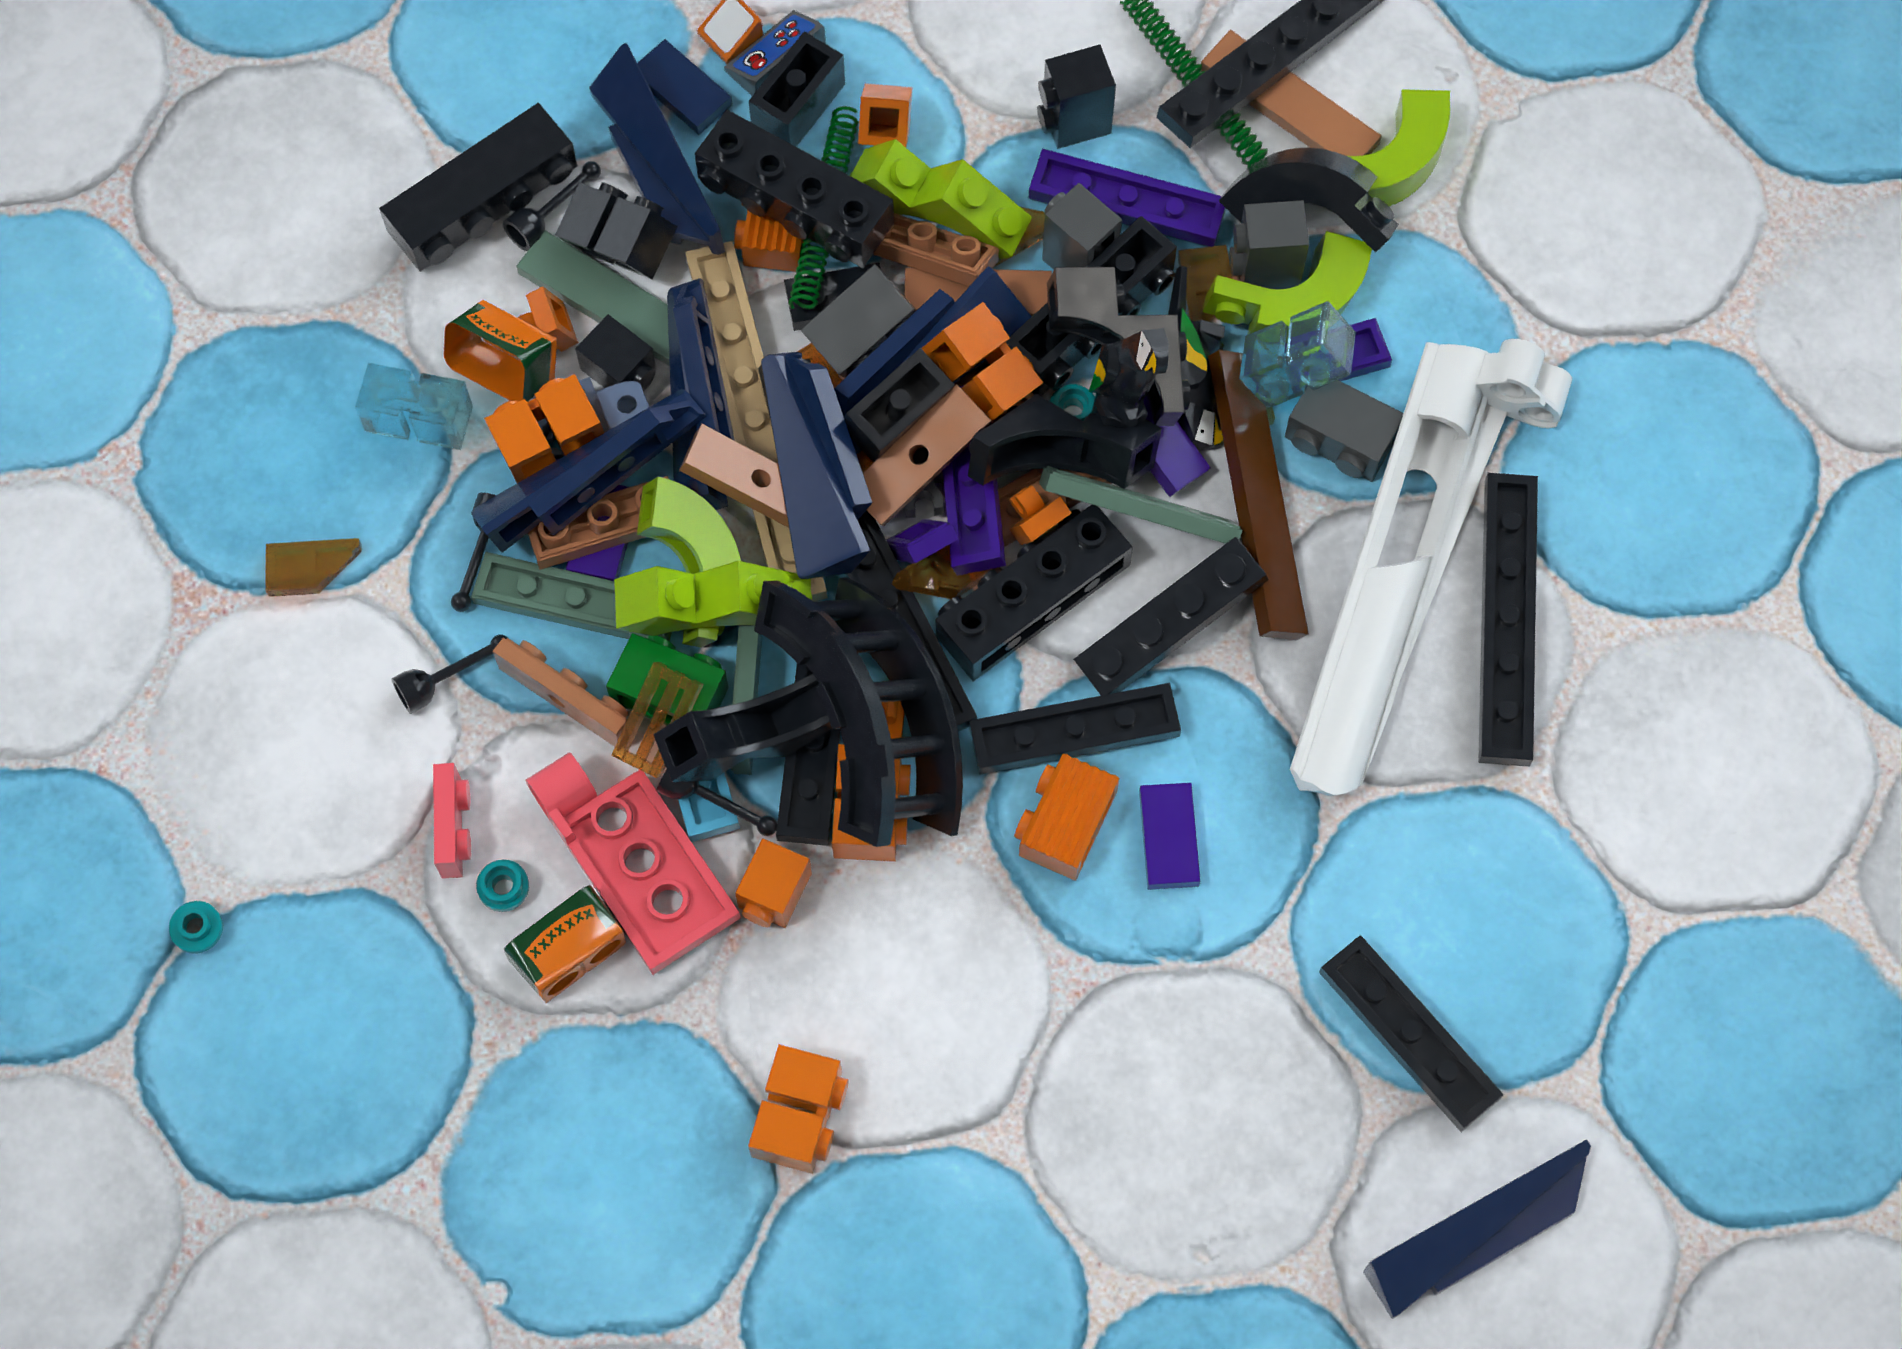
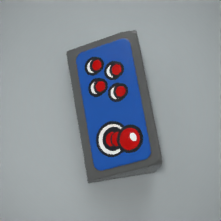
[724,10,826,96]

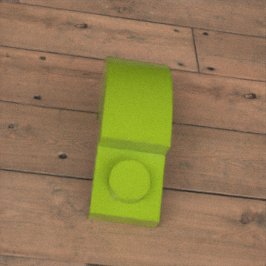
[637,476,741,647]

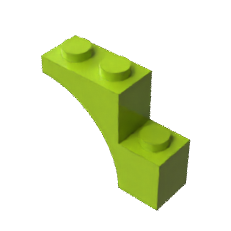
[850,139,1033,259]
[614,561,812,636]

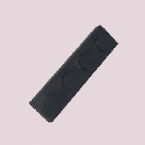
[1073,536,1269,696]
[776,664,841,846]
[969,683,1181,775]
[1319,935,1504,1133]

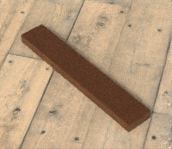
[1208,350,1309,640]

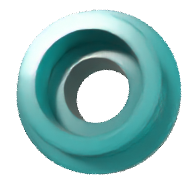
[1050,384,1095,421]
[476,860,529,912]
[169,901,223,954]

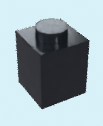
[575,314,657,391]

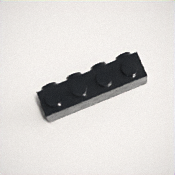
[379,102,578,272]
[695,110,894,268]
[1006,216,1177,396]
[935,505,1133,682]

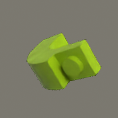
[1348,89,1450,207]
[1202,231,1372,346]

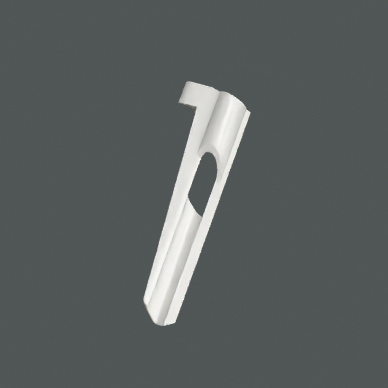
[1290,339,1572,796]

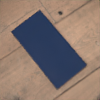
[637,39,732,135]

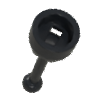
[503,161,601,251]
[451,492,496,612]
[391,634,509,714]
[656,769,777,836]

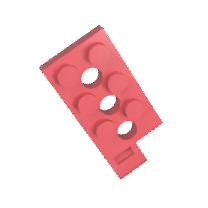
[525,752,741,975]

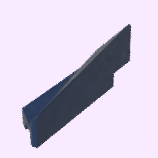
[589,43,725,255]
[834,266,1032,454]
[667,278,735,510]
[761,352,873,579]
[471,389,706,553]
[1363,1139,1591,1319]

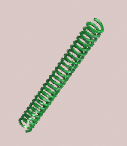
[1120,0,1268,169]
[788,106,859,309]

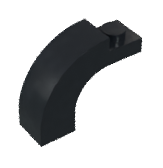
[1218,148,1398,253]

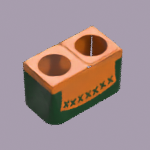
[444,300,557,402]
[504,885,626,1003]

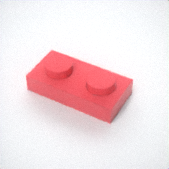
[433,763,471,879]

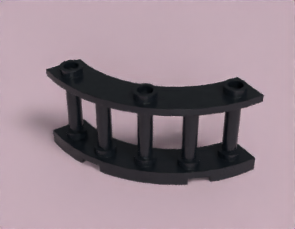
[754,577,963,847]

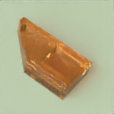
[1177,245,1232,322]
[891,544,993,599]

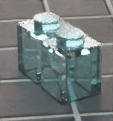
[1239,301,1356,409]
[355,363,473,450]

